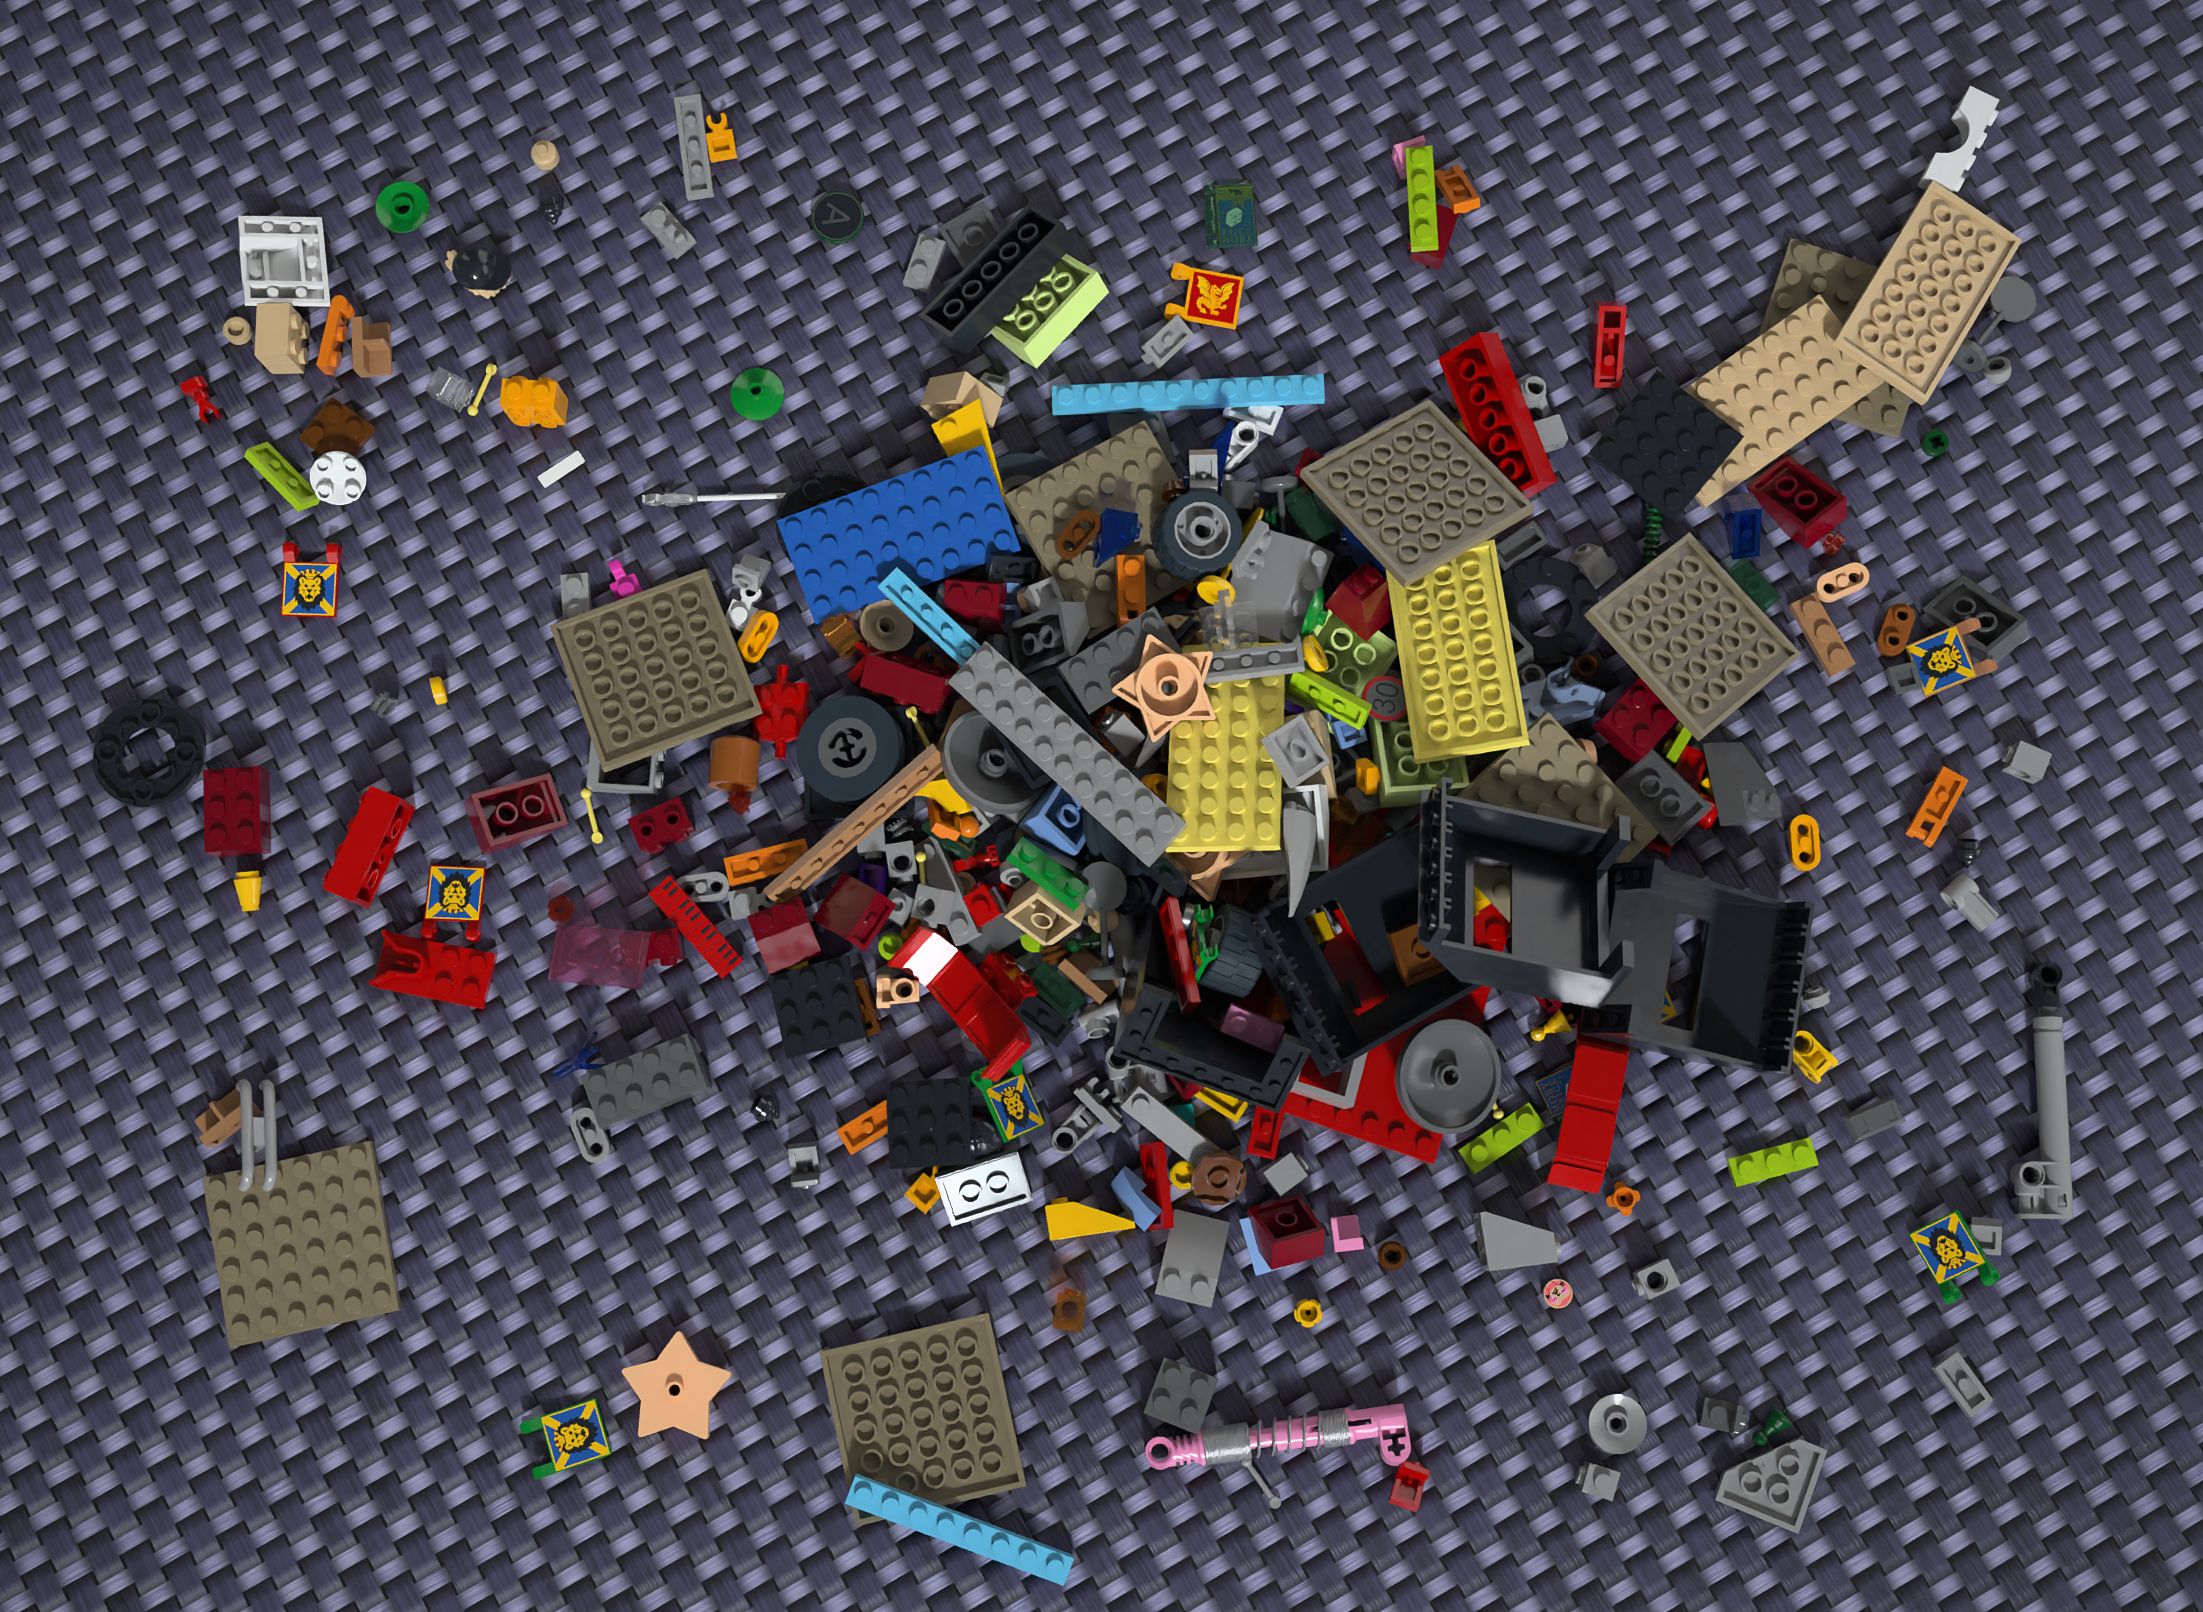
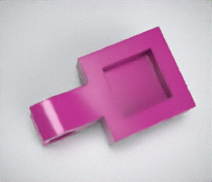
[608,558,643,601]

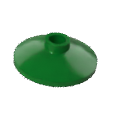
[376,181,430,233]
[731,368,785,421]
[1300,587,1329,640]

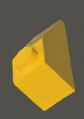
[1045,1197,1135,1241]

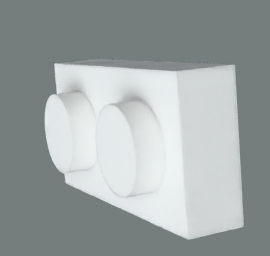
[1223,406,1284,436]

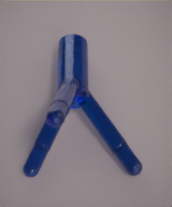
[552,1031,608,1081]

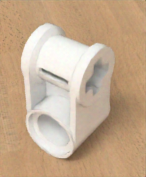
[1211,421,1259,473]

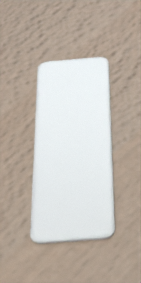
[538,451,585,488]

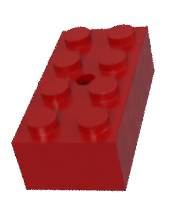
[322,786,416,909]

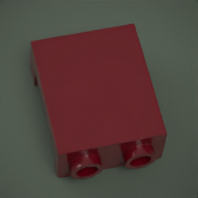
[812,872,896,952]

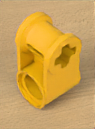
[1793,1031,1838,1084]

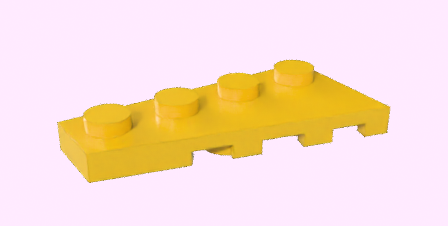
[931,399,1009,510]

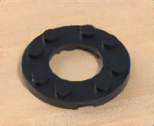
[776,470,870,564]
[1501,557,1599,666]
[91,698,205,808]

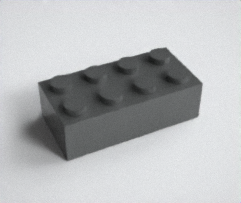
[1056,607,1183,715]
[580,1033,712,1131]

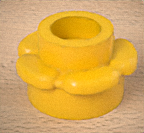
[1294,1299,1323,1327]

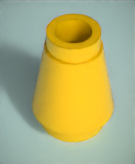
[233,871,262,911]

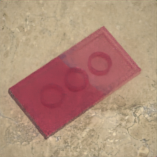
[548,925,650,989]

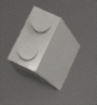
[1473,1212,1562,1271]

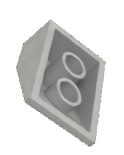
[1155,1209,1230,1307]

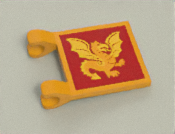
[1164,263,1244,330]

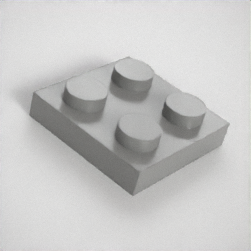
[1261,714,1331,789]

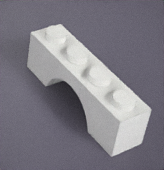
[1917,86,1999,193]

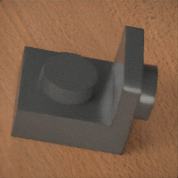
[1698,1397,1746,1434]

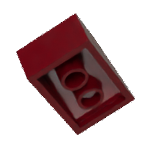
[1746,454,1847,550]
[464,773,568,855]

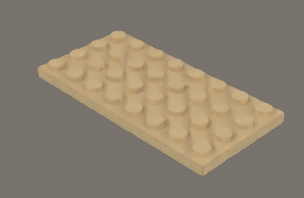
[1832,180,2022,405]
[1684,294,1885,509]

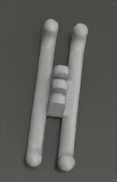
[236,1079,277,1192]

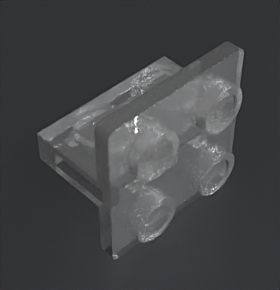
[1199,589,1259,653]

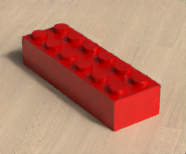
[1438,332,1557,498]

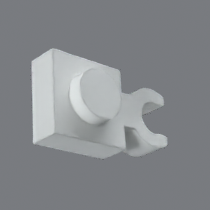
[725,588,763,634]

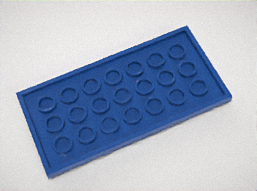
[777,445,1022,625]

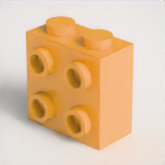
[499,376,568,428]

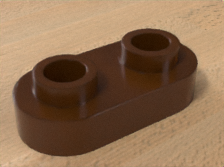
[1054,510,1101,560]

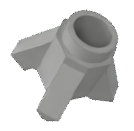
[1516,376,1550,418]

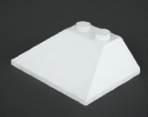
[238,216,330,306]

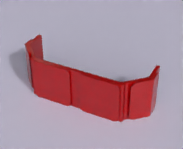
[887,926,1032,1082]
[1543,1018,1629,1194]

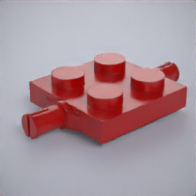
[753,665,809,759]

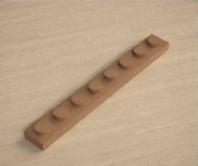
[763,743,943,905]

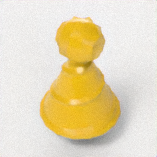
[1531,1008,1574,1042]

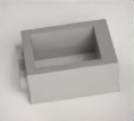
[586,739,666,796]
[1290,1052,1368,1109]

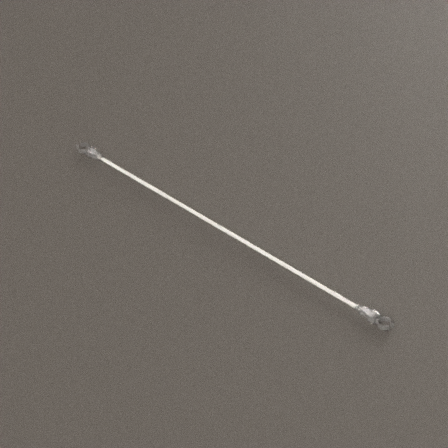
[642,474,1236,507]

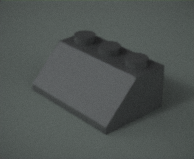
[1006,601,1090,676]

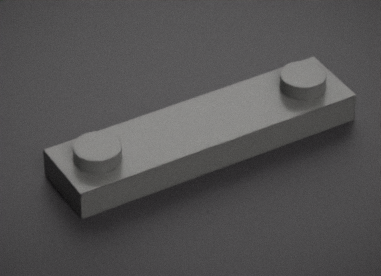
[674,94,715,201]
[1204,642,1305,684]
[914,834,983,947]
[1120,1083,1222,1165]

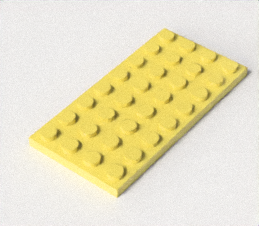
[1386,540,1530,764]
[1166,642,1285,852]

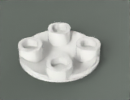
[310,451,366,505]

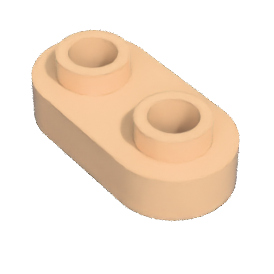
[1814,562,1869,603]

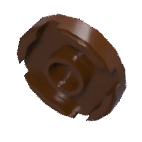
[1189,1150,1247,1206]

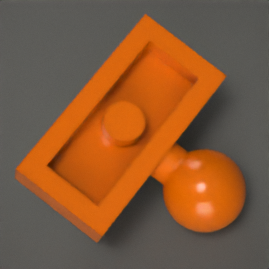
[926,798,980,841]

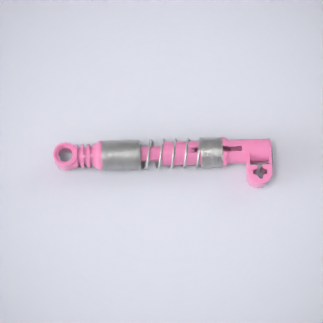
[1145,1403,1411,1470]

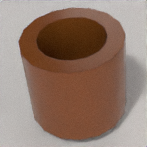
[708,735,761,792]

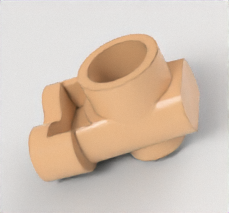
[876,974,920,1008]

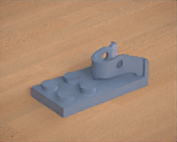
[1520,657,1605,728]

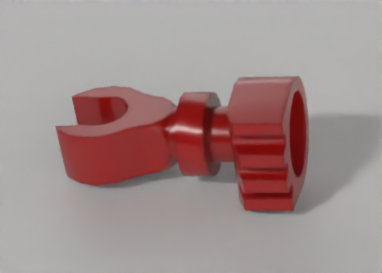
[180,376,221,425]
[953,844,1001,873]

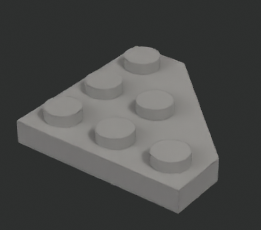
[1713,1438,1827,1534]

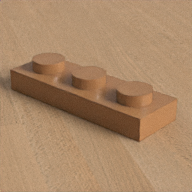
[1788,592,1856,678]

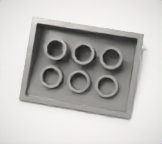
[1212,530,1334,644]

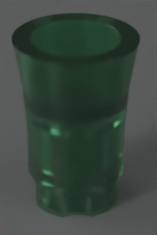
[1284,486,1340,545]

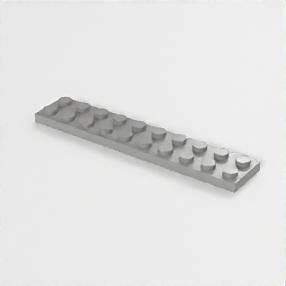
[948,641,1188,867]

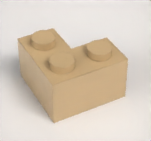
[920,371,1003,428]

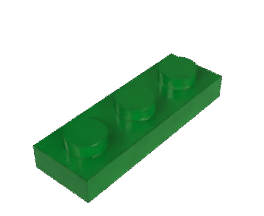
[1006,836,1090,911]

